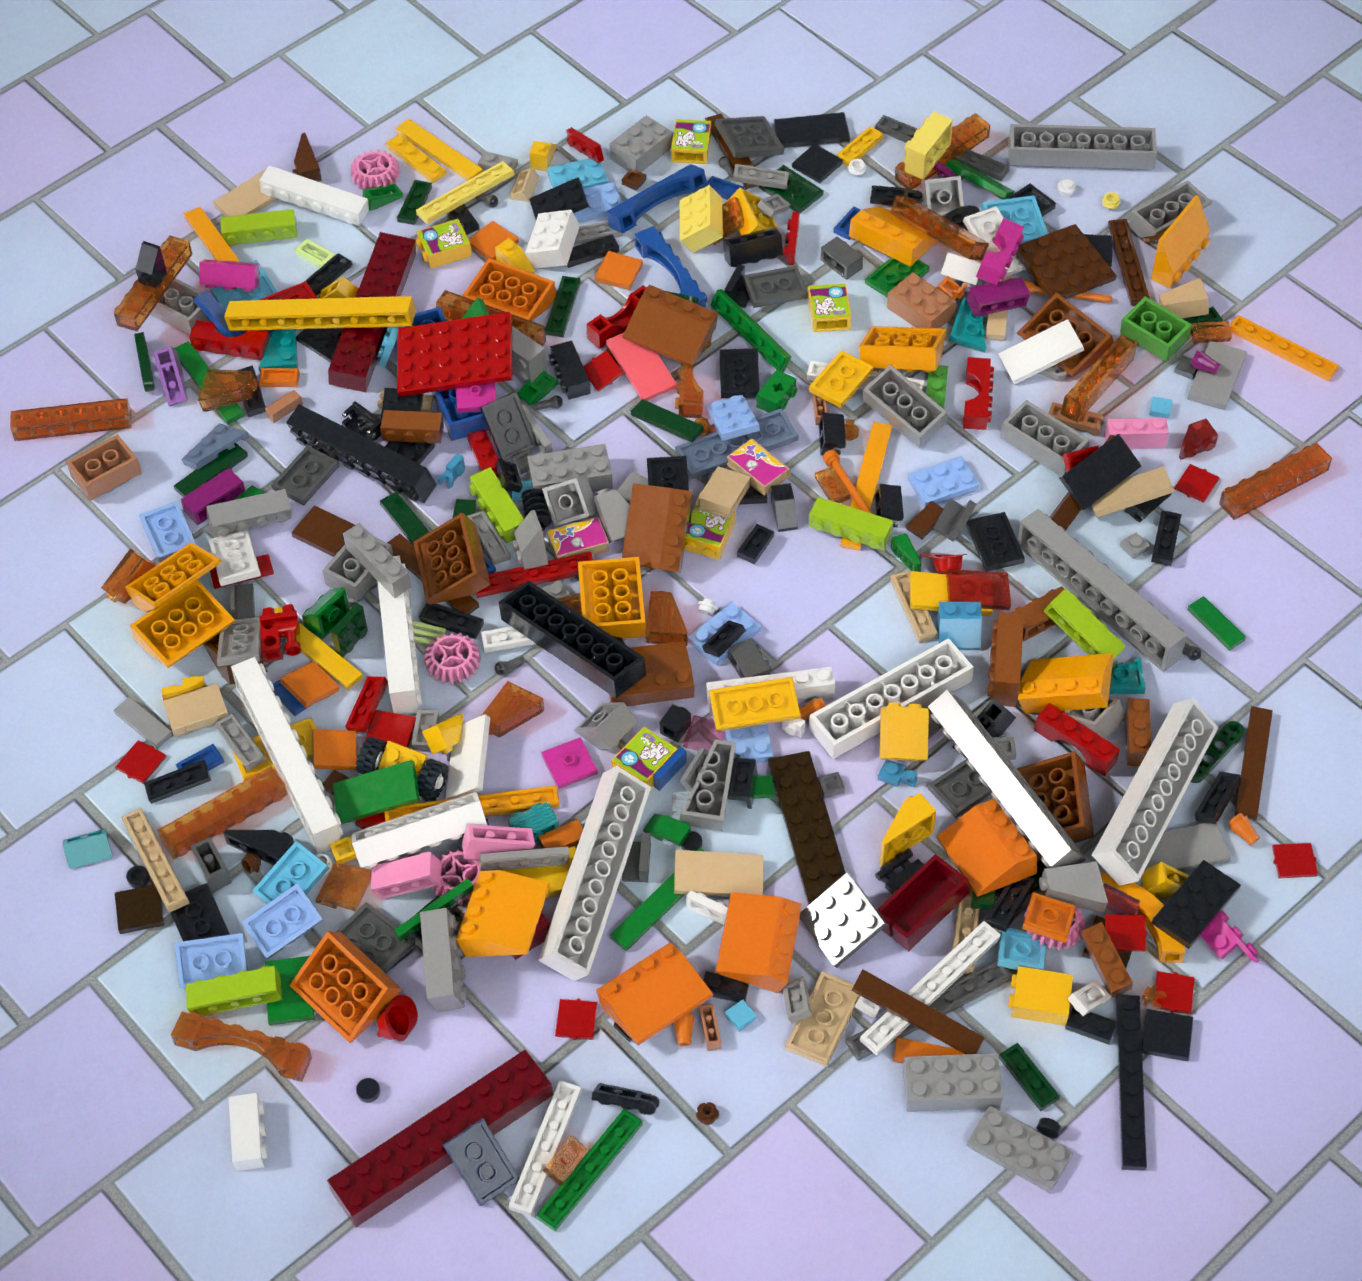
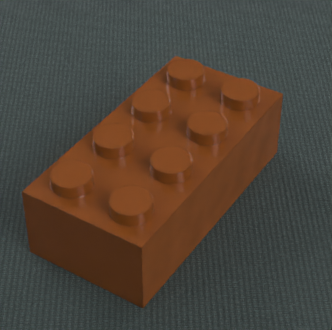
[987,612,1024,707]

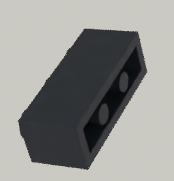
[723,227,783,267]
[548,340,591,400]

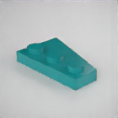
[949,296,986,352]
[259,329,298,372]
[1109,657,1146,694]

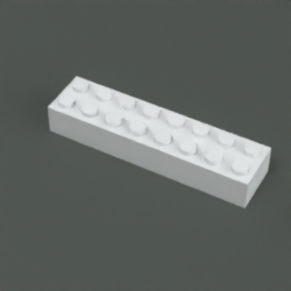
[378,555,422,715]
[809,638,974,759]

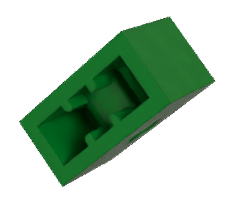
[756,369,798,413]

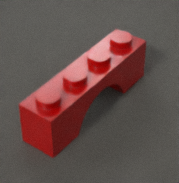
[587,285,646,349]
[189,320,270,360]
[963,357,994,430]
[1034,703,1120,776]

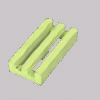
[295,239,335,268]
[412,621,447,646]

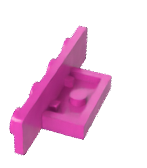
[1201,910,1260,963]

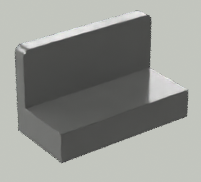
[933,498,976,542]
[230,583,255,619]
[622,833,651,883]

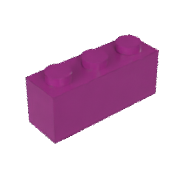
[966,277,1030,317]
[180,468,245,525]

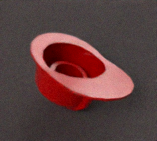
[920,553,967,575]
[377,994,418,1042]

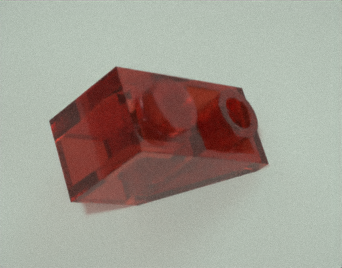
[1179,418,1218,460]

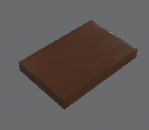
[291,505,355,557]

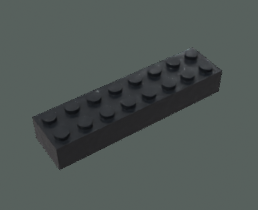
[286,404,437,504]
[498,580,646,698]

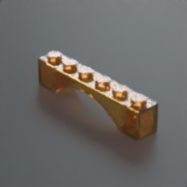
[675,336,712,419]
[171,1011,312,1082]

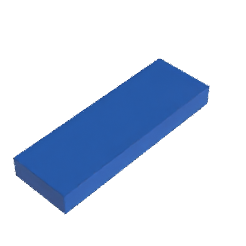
[193,289,245,337]

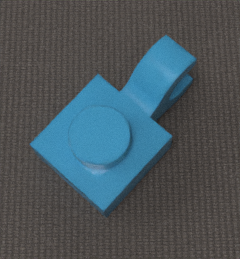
[438,453,465,489]
[878,760,918,787]

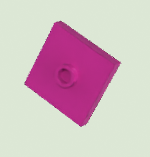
[456,383,496,413]
[541,737,598,789]

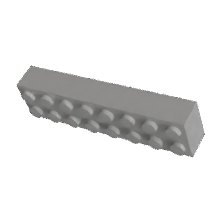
[1008,124,1157,169]

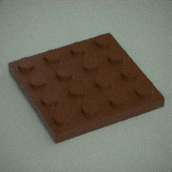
[1016,224,1117,299]

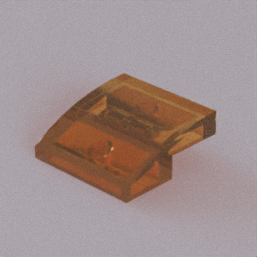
[713,197,744,245]
[316,864,372,912]

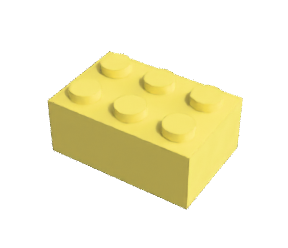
[904,111,953,180]
[680,185,723,253]

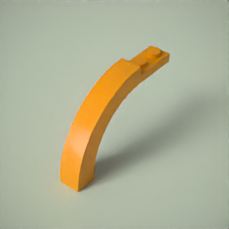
[1042,872,1185,963]

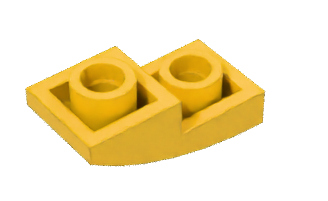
[161,676,206,700]

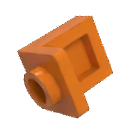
[936,276,969,301]

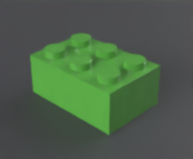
[1120,296,1192,362]

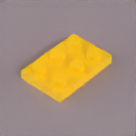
[809,350,874,408]

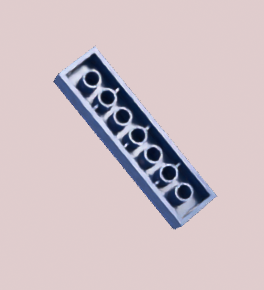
[405,307,489,441]

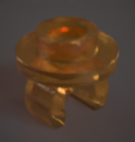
[695,417,715,437]
[845,419,859,440]
[1142,985,1167,1010]

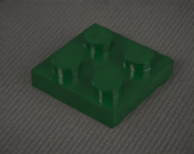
[330,603,368,657]

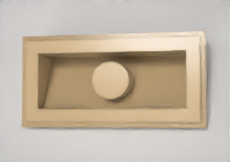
[509,168,539,202]

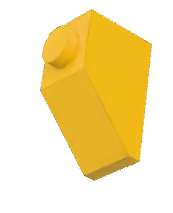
[529,141,557,171]
[495,238,535,274]
[318,276,359,299]
[422,713,463,755]
[1141,862,1189,898]

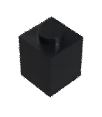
[659,704,691,743]

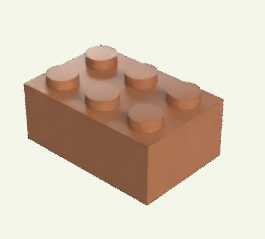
[887,273,956,328]
[66,434,142,501]

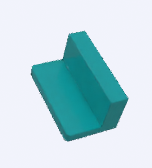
[62,829,112,869]

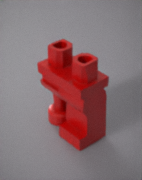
[259,604,302,662]

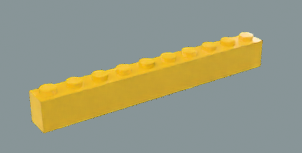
[224,296,416,331]

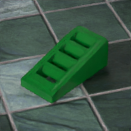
[362,184,404,211]
[891,533,922,572]

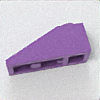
[153,346,187,406]

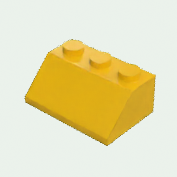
[725,188,780,236]

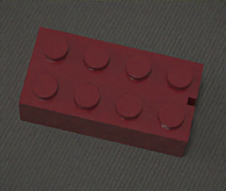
[877,854,970,952]

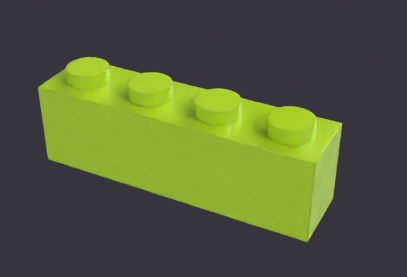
[221,209,298,246]
[468,467,524,543]
[809,497,893,551]
[1043,588,1126,660]
[186,966,282,1018]

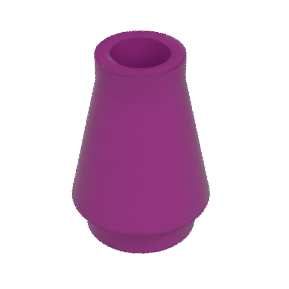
[1190,351,1220,374]

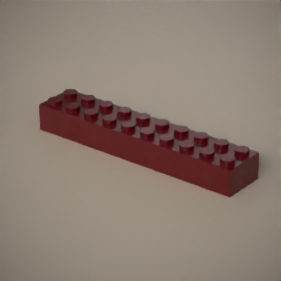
[328,232,416,392]
[327,1050,553,1227]

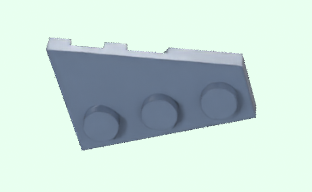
[182,423,250,469]

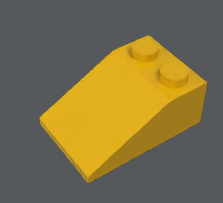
[880,792,936,866]

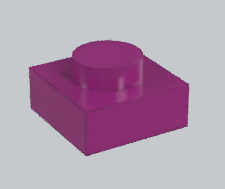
[934,161,957,178]

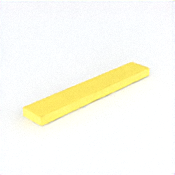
[416,161,514,224]

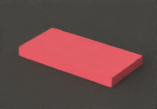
[606,333,677,401]

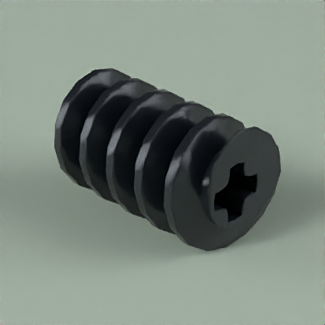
[521,489,552,531]

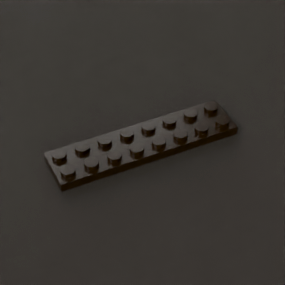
[768,751,846,905]

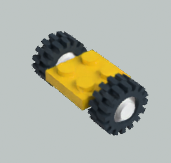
[356,736,449,801]

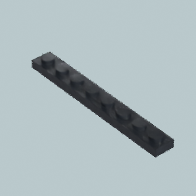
[1116,994,1147,1171]

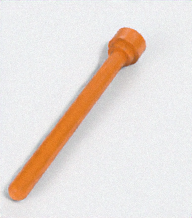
[1024,280,1113,303]
[823,450,872,514]

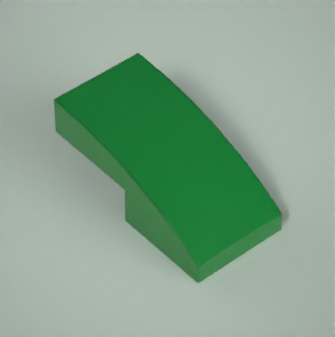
[517,370,559,405]
[643,814,692,846]

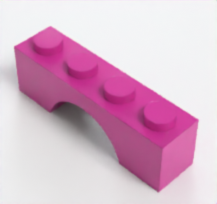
[976,218,1025,286]

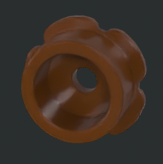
[241,853,261,874]
[696,1102,719,1125]

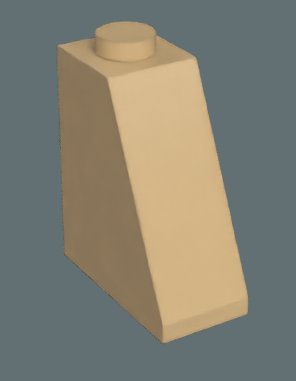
[1157,278,1209,318]

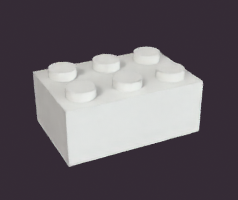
[525,210,580,269]

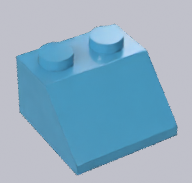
[937,602,982,650]

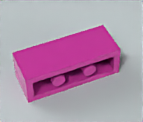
[199,259,260,291]

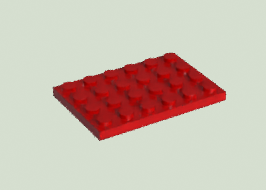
[397,312,513,397]

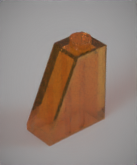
[198,369,257,412]
[101,548,156,604]
[646,591,688,646]
[481,681,544,738]

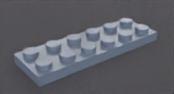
[675,408,799,479]

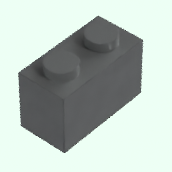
[821,236,863,280]
[728,638,772,678]
[190,837,232,892]

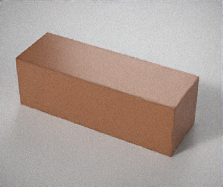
[265,390,303,423]
[812,393,827,425]
[699,1004,721,1051]

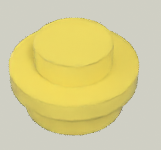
[1102,192,1121,209]

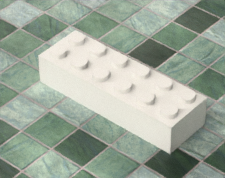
[351,792,487,868]

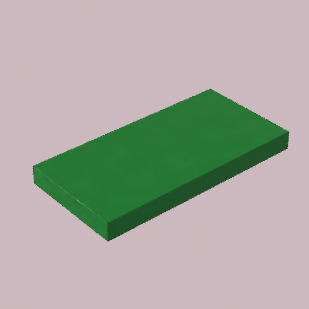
[333,760,420,825]

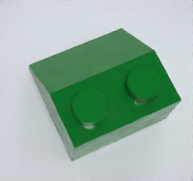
[302,587,350,640]

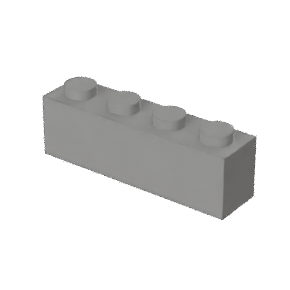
[206,489,291,536]
[343,523,411,598]

